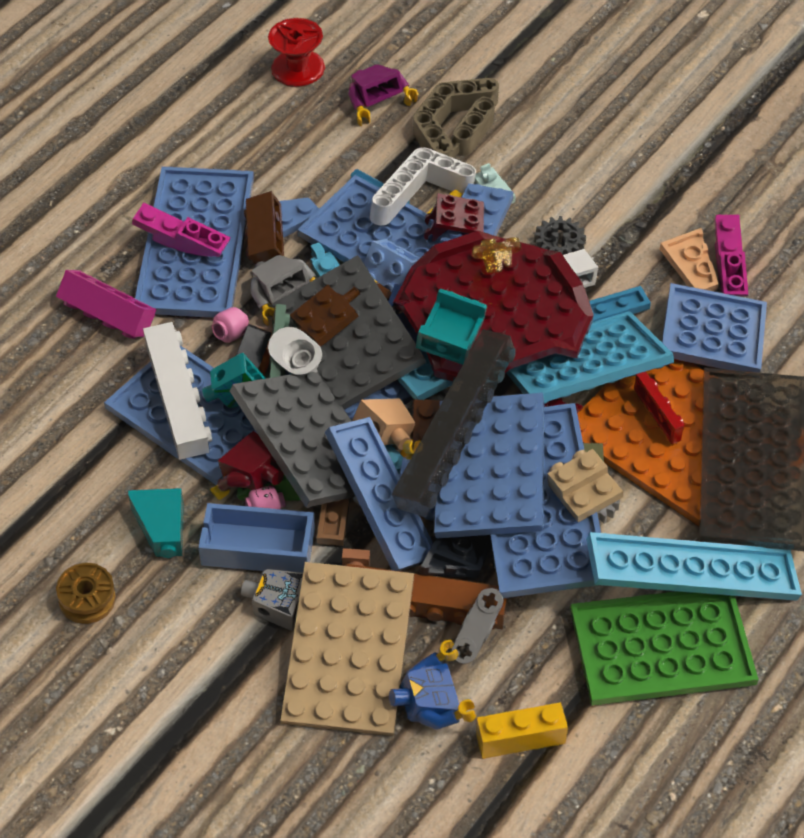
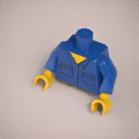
[389,640,476,730]

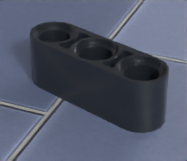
[236,324,271,369]

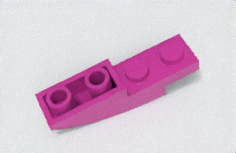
[132,202,231,257]
[714,215,748,297]

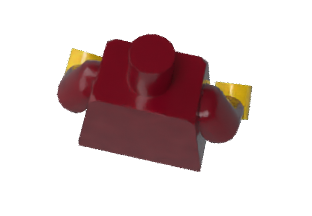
[210,431,284,500]

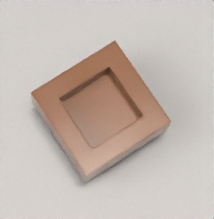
[342,548,370,567]

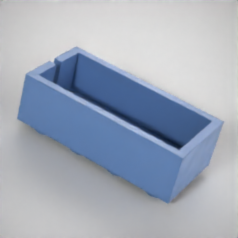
[198,503,315,573]

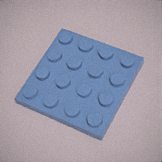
[662,283,767,376]

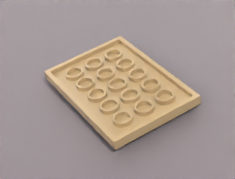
[281,562,414,736]

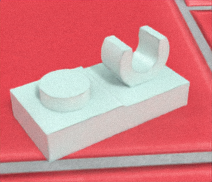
[474,163,516,204]

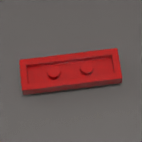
[634,371,684,444]

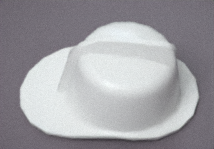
[268,327,322,375]

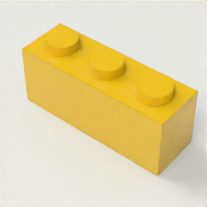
[476,702,568,759]

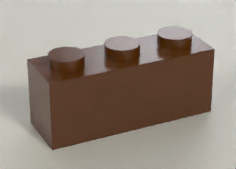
[244,191,284,265]

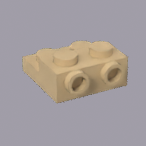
[548,449,623,522]

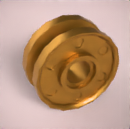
[56,562,116,624]

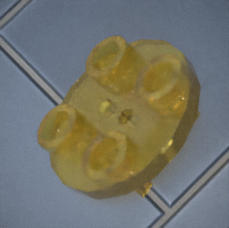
[472,237,522,273]

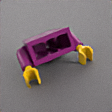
[348,64,418,126]

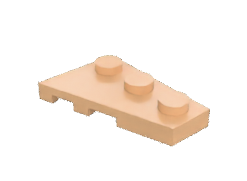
[660,228,718,291]

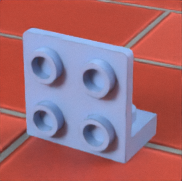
[364,239,420,292]

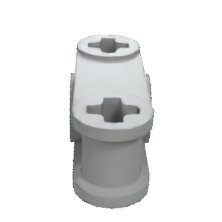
[452,588,504,664]

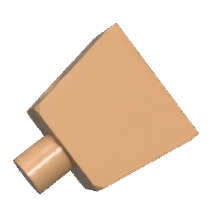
[352,398,415,450]

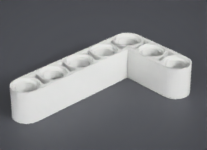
[370,147,476,225]

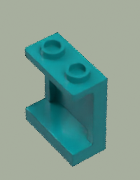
[416,289,487,365]

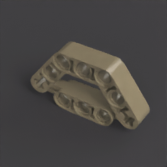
[413,78,499,158]

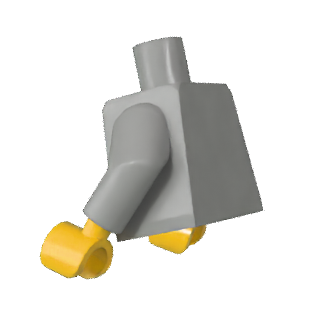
[251,255,316,326]

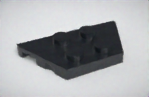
[419,535,492,578]

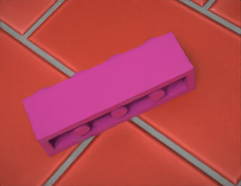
[56,270,157,339]

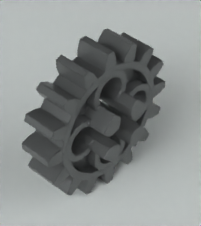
[534,216,586,255]

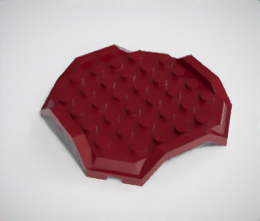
[393,231,594,383]

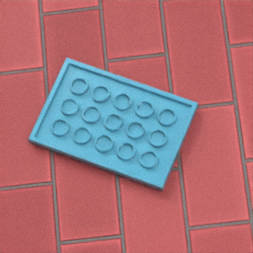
[506,311,674,404]

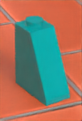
[128,488,184,558]

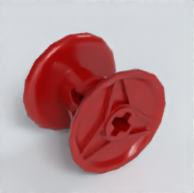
[268,18,325,87]

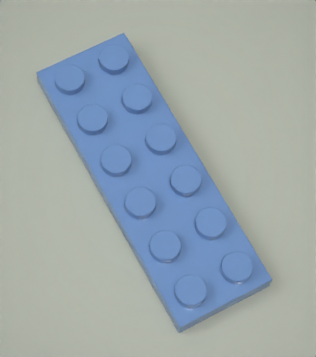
[324,417,433,571]

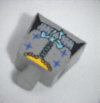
[241,569,303,631]

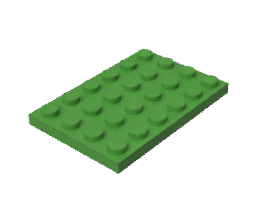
[570,591,759,706]

